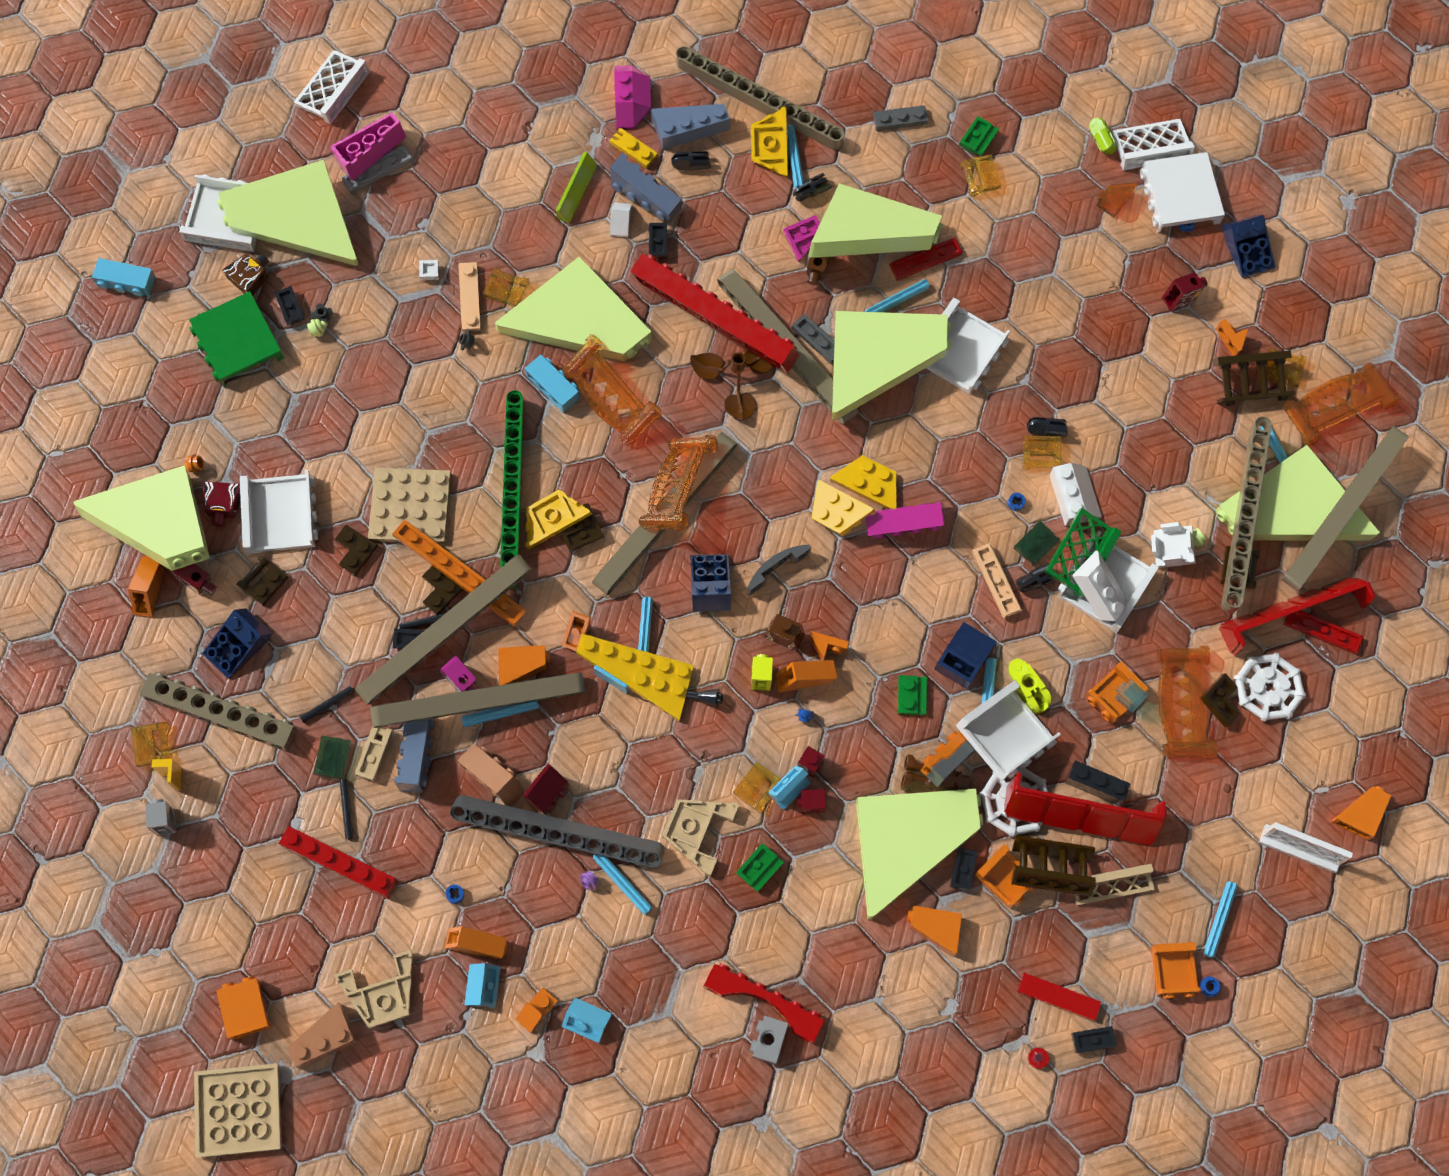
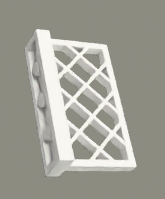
[294,50,370,124]
[1112,119,1194,171]
[1259,822,1353,873]

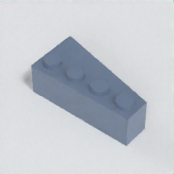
[651,104,730,150]
[610,152,682,223]
[394,718,435,793]

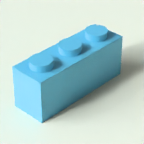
[92,258,156,296]
[524,355,580,413]

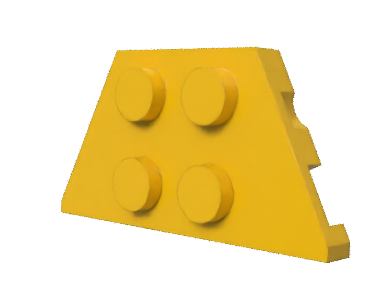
[751,107,788,177]
[830,455,896,509]
[812,480,876,536]
[525,490,592,550]

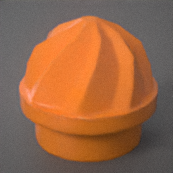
[185,455,204,474]

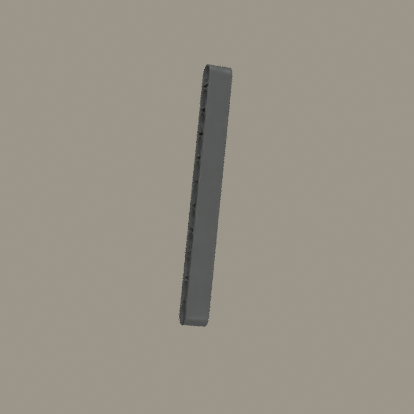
[450,795,665,868]

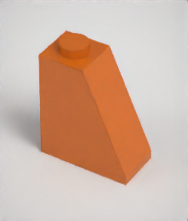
[128,556,164,617]
[498,645,550,686]
[775,660,837,692]
[1331,786,1391,841]
[907,906,962,956]
[445,926,508,959]

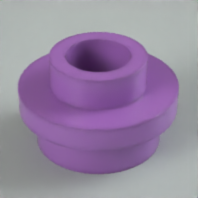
[580,871,599,890]

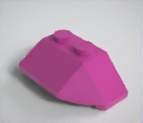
[614,65,651,129]

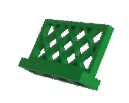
[1045,508,1122,598]

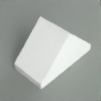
[610,202,632,238]

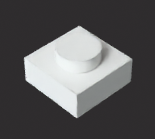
[420,260,439,280]

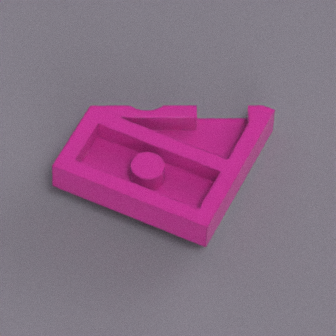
[783,215,820,261]

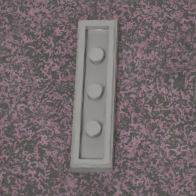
[341,145,414,194]

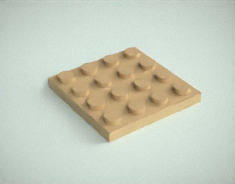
[368,468,451,544]
[194,1063,282,1158]

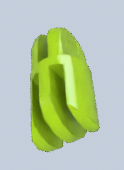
[1089,117,1117,154]

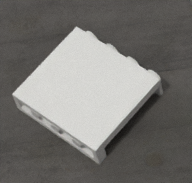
[1140,152,1225,233]
[179,175,257,252]
[926,298,1010,395]
[240,469,318,554]
[1058,531,1159,633]
[956,680,1061,781]

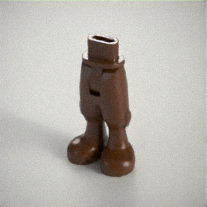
[901,754,970,791]

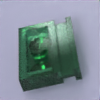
[1014,521,1060,567]
[313,735,351,779]

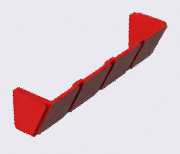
[1219,577,1375,656]
[1004,772,1167,845]

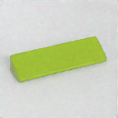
[556,151,597,223]

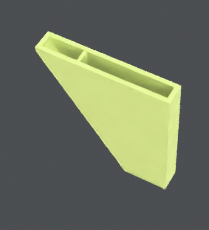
[217,160,359,266]
[808,183,943,258]
[495,257,652,361]
[832,311,951,420]
[1215,445,1380,541]
[73,465,210,571]
[856,789,983,920]

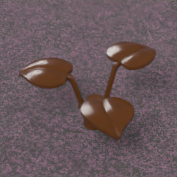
[690,350,772,420]

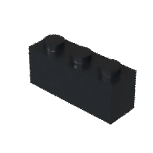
[1064,760,1131,806]

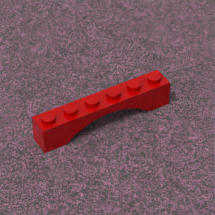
[278,826,398,900]
[703,963,824,1045]

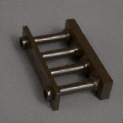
[1213,350,1295,406]
[1011,835,1096,897]

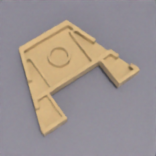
[662,799,739,877]
[334,950,413,1028]

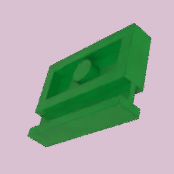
[959,116,999,157]
[897,675,927,716]
[736,843,784,893]

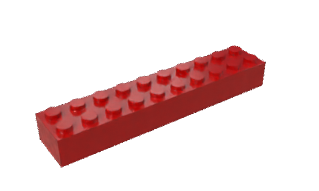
[630,253,800,374]

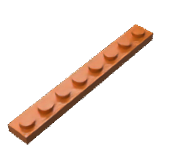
[393,520,526,626]

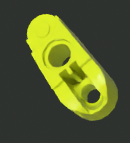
[1008,659,1051,714]

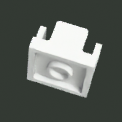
[1151,522,1196,568]

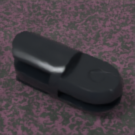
[671,151,711,170]
[793,172,832,202]
[1027,417,1068,438]
[1016,563,1056,592]

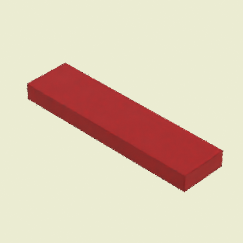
[889,237,963,281]
[1283,610,1364,655]
[1017,972,1101,1022]

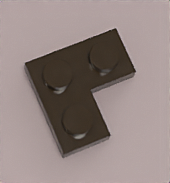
[562,503,604,552]
[335,525,378,576]
[422,566,463,615]
[1200,673,1240,727]

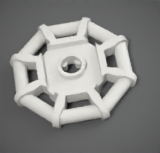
[1234,653,1306,722]
[979,767,1048,837]

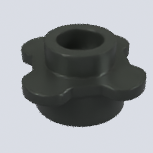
[311,303,333,323]
[459,329,475,351]

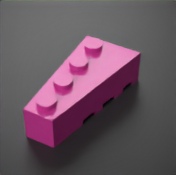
[330,113,406,181]
[865,501,946,539]

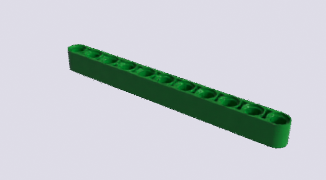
[500,390,524,589]

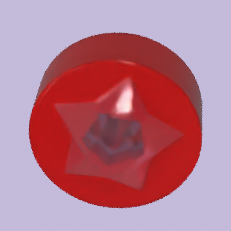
[1027,1047,1049,1069]

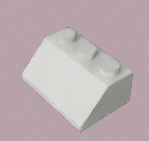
[1049,463,1102,526]
[1072,551,1127,621]

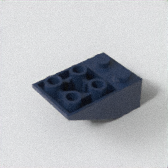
[1222,215,1276,277]
[690,554,731,612]
[202,608,273,679]
[934,622,997,689]

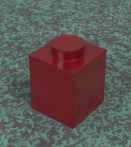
[797,746,825,777]
[797,789,826,814]

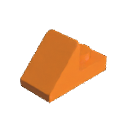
[1216,319,1248,356]
[561,610,591,651]
[810,631,849,661]
[516,988,558,1033]

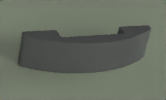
[747,545,811,596]

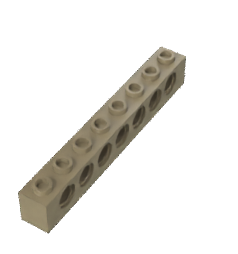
[139,673,297,752]

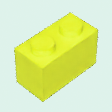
[751,654,773,691]

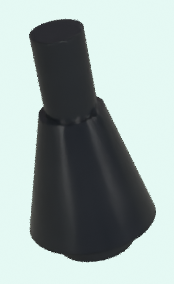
[686,689,723,708]

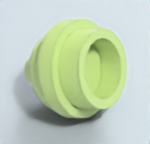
[307,319,328,337]
[1193,528,1207,547]

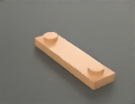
[459,262,481,332]
[972,543,1022,619]

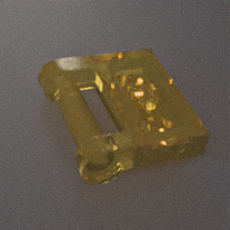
[960,155,1001,196]
[483,267,529,307]
[1266,347,1307,388]
[1023,436,1062,469]
[131,722,172,768]
[733,762,781,814]

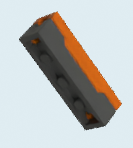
[920,731,976,787]

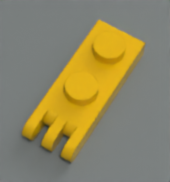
[609,128,658,169]

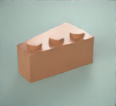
[457,744,525,807]
[287,1002,357,1069]

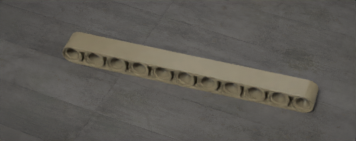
[676,46,844,150]
[717,269,859,424]
[1221,416,1272,614]
[1282,426,1409,591]
[592,432,737,595]
[355,555,532,705]
[370,673,586,728]

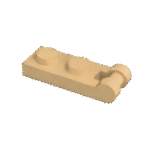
[354,726,393,781]

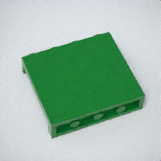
[189,291,284,387]

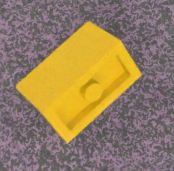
[152,759,182,791]

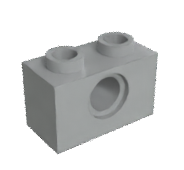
[145,799,177,836]
[750,1016,788,1065]

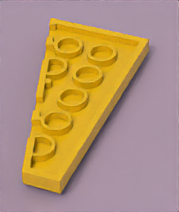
[576,634,694,722]

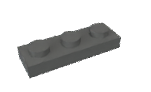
[873,105,929,131]
[791,314,835,364]

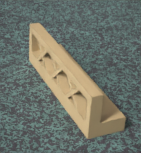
[1073,864,1155,906]

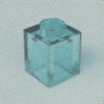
[1115,679,1149,713]

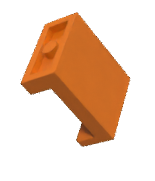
[1085,661,1149,724]
[975,844,1035,909]
[1151,942,1201,999]
[216,976,272,1040]

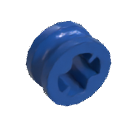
[1007,493,1026,511]
[446,884,464,904]

